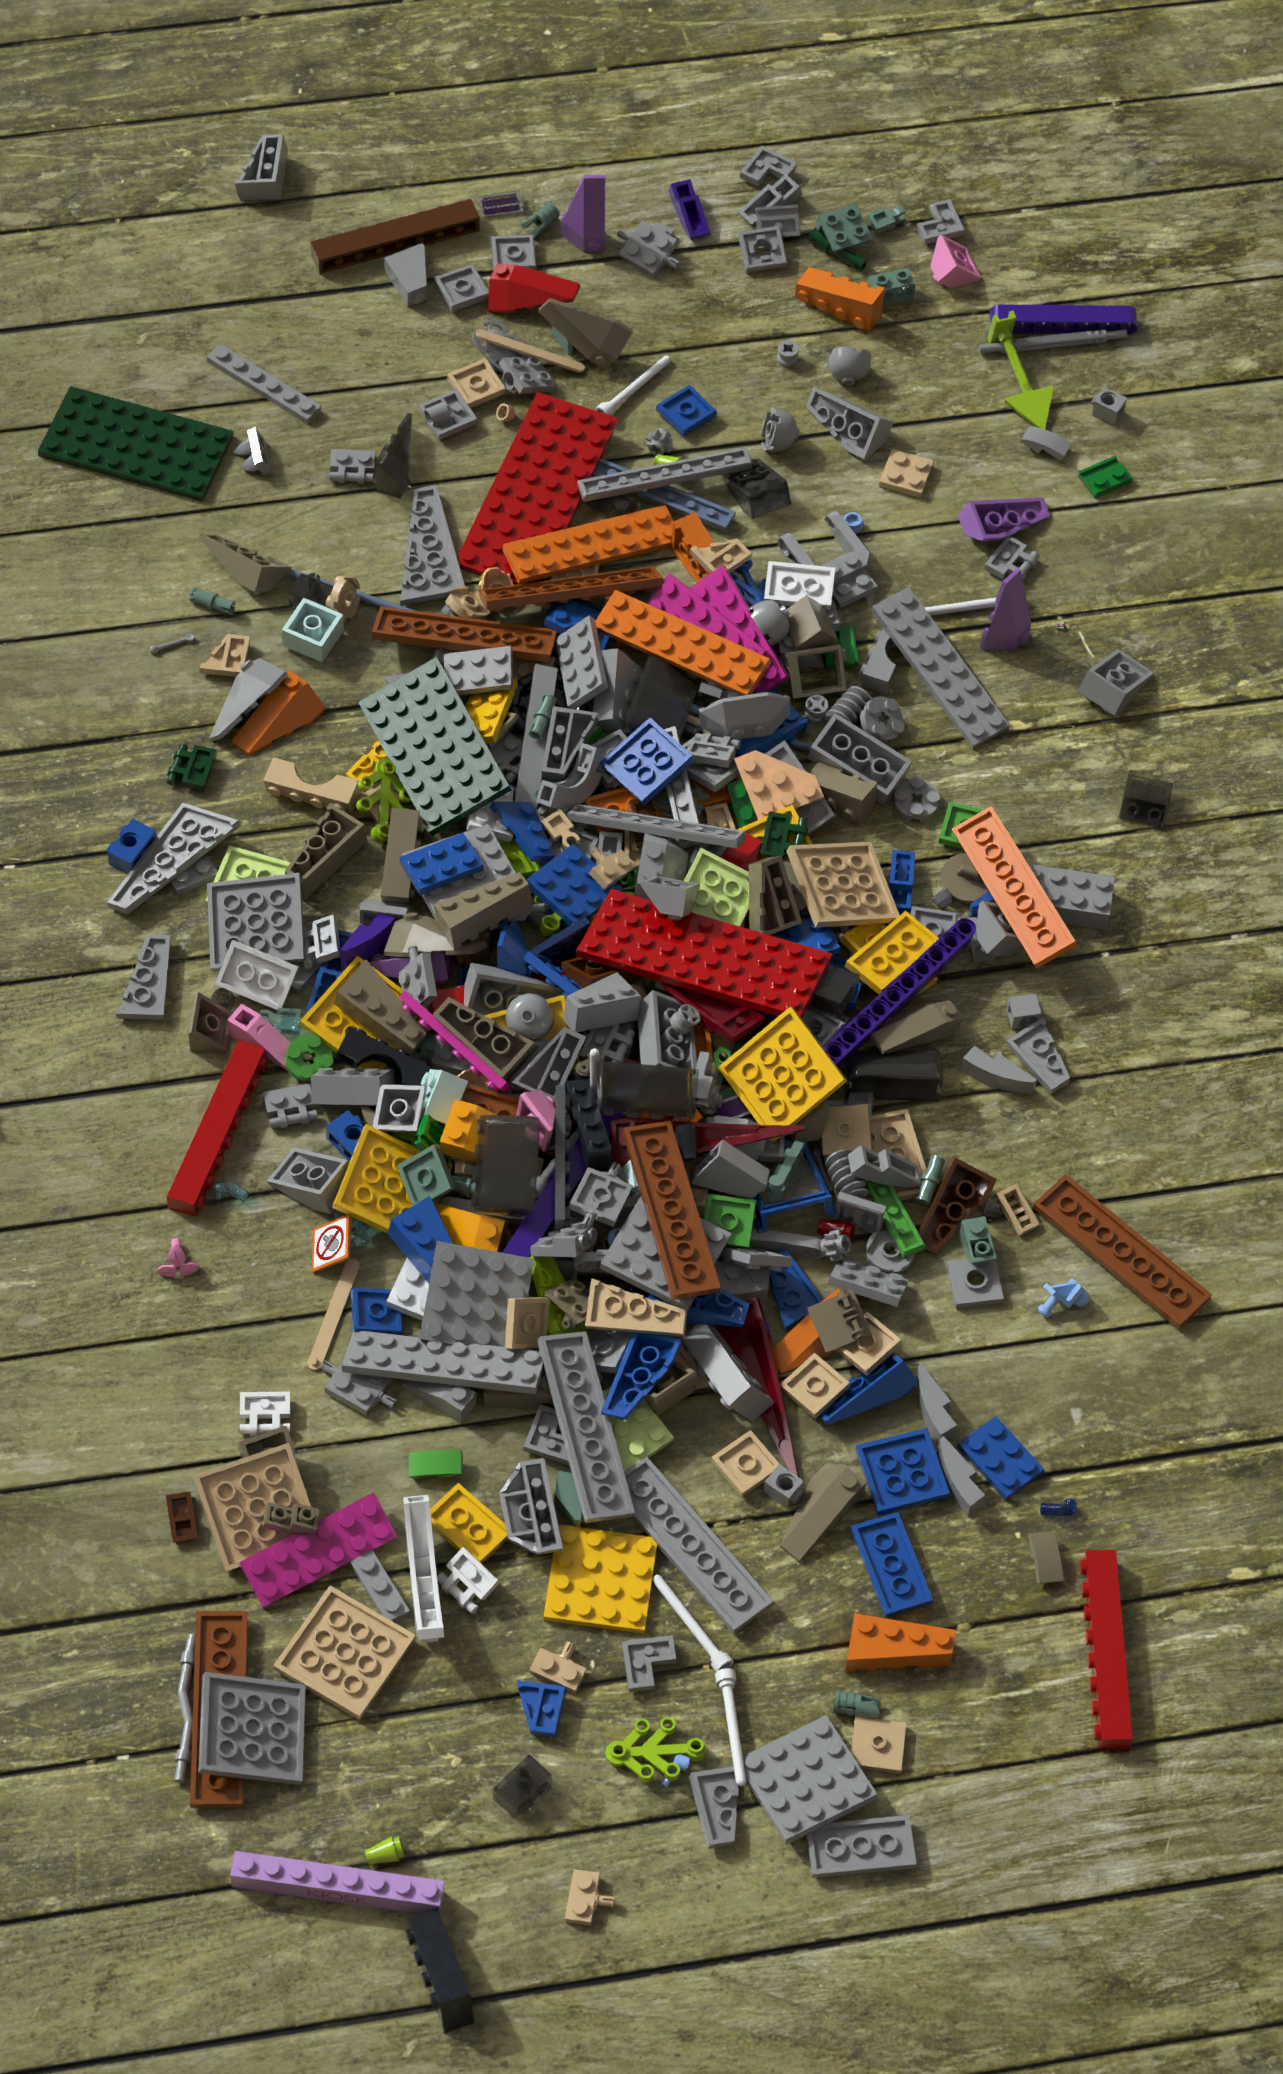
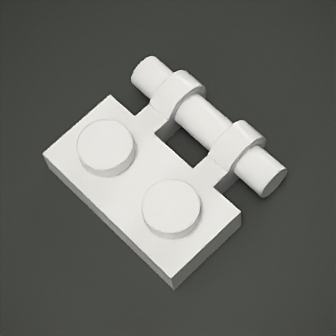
[240,1391,290,1437]
[437,1547,501,1614]

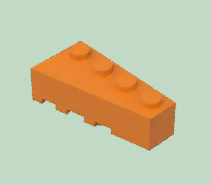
[795,267,885,332]
[671,512,739,588]
[845,1613,956,1672]

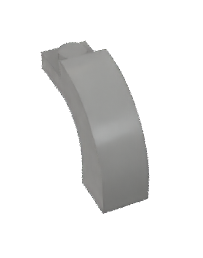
[536,743,603,810]

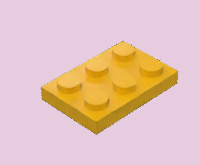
[430,1483,508,1563]

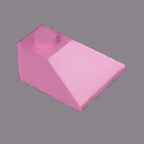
[931,235,982,288]
[516,1091,555,1152]

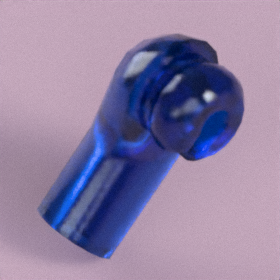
[1040,1498,1077,1517]

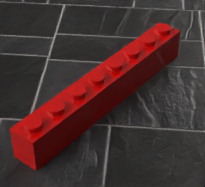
[167,1040,268,1217]
[1079,1550,1133,1750]

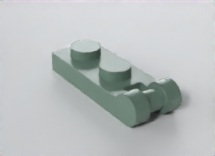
[767,1140,804,1202]

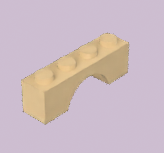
[263,757,362,815]

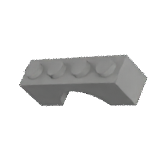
[859,628,896,695]

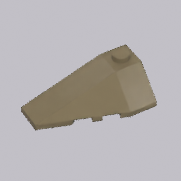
[199,534,292,595]

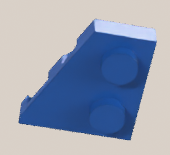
[544,599,601,634]
[517,1680,567,1738]

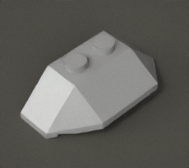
[699,692,790,740]
[634,833,688,900]
[499,1458,563,1555]

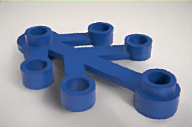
[729,559,766,607]

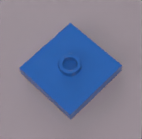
[656,384,717,437]
[351,1288,403,1335]

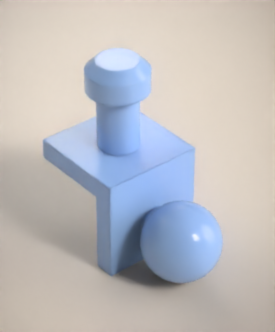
[1038,1279,1089,1317]

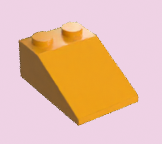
[440,1099,525,1173]
[436,1203,509,1253]

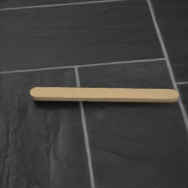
[476,329,585,373]
[308,1259,360,1371]

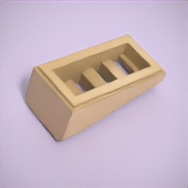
[993,1184,1040,1236]

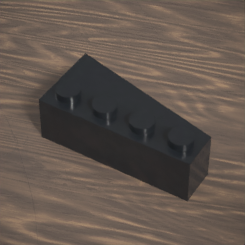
[405,1909,475,2033]

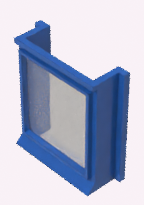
[753,1140,837,1234]

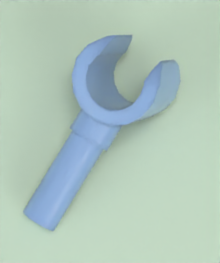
[661,1755,690,1788]

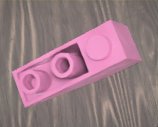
[227,1004,291,1070]

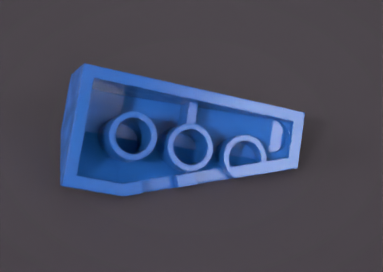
[497,921,533,978]
[819,1353,919,1425]

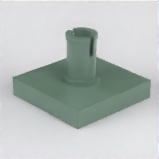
[397,1144,456,1206]

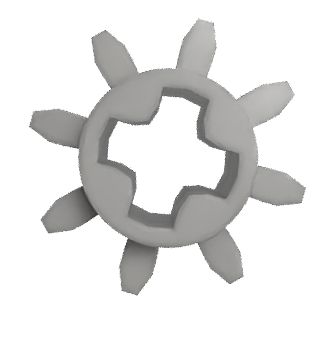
[646,429,674,456]
[820,1230,851,1261]

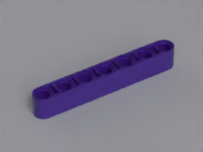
[989,304,1138,335]

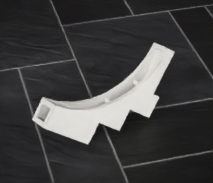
[403,1495,444,1642]

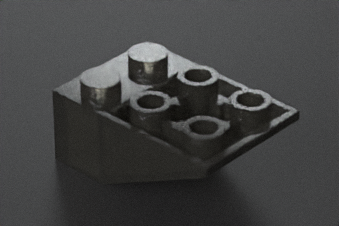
[720,458,791,519]

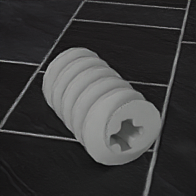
[825,686,872,724]
[825,1149,869,1199]

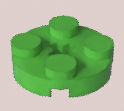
[284,1034,333,1083]

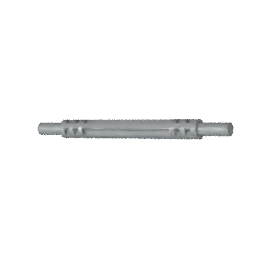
[979,329,1127,353]

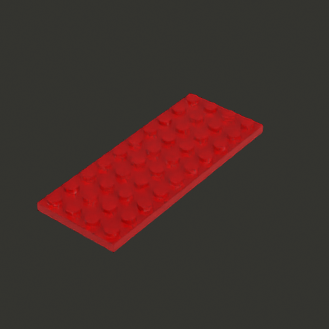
[457,392,618,585]
[576,889,832,1019]

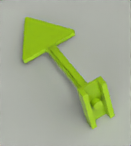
[987,310,1053,429]

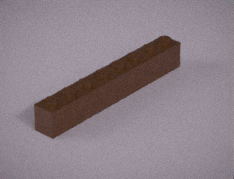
[310,199,480,274]

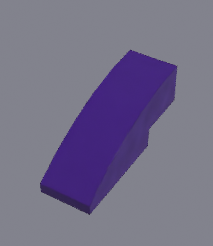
[668,179,710,239]
[340,914,396,970]

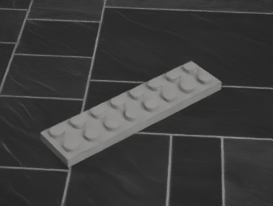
[871,587,1010,749]
[341,1330,544,1395]
[537,1331,635,1523]
[624,1456,773,1634]

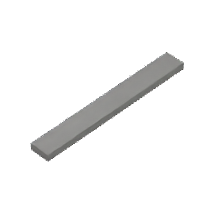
[577,447,752,502]
[514,664,558,811]
[567,804,746,848]

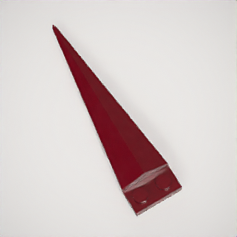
[655,980,765,1044]
[611,1117,807,1168]
[715,1297,799,1477]

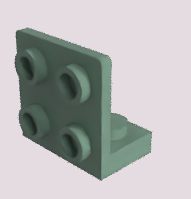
[814,204,872,252]

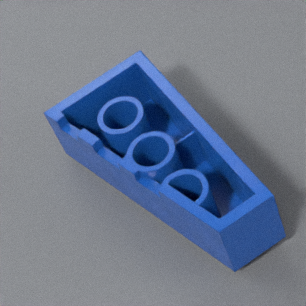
[387,1196,453,1283]

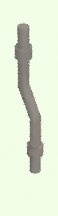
[174,1634,196,1783]

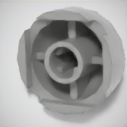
[828,347,872,385]
[761,407,800,452]
[749,600,791,646]
[505,993,554,1041]

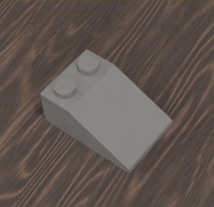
[1078,649,1154,716]
[267,1147,349,1214]

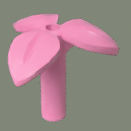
[157,1238,200,1277]

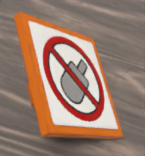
[312,1214,351,1273]

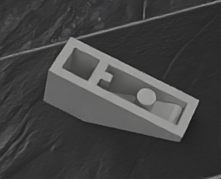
[401,1380,476,1424]

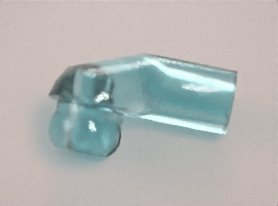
[211,1182,249,1202]

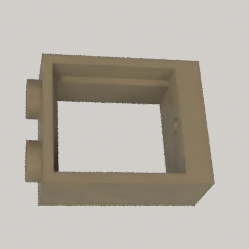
[784,644,849,699]

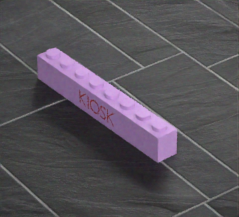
[230,1851,444,1915]

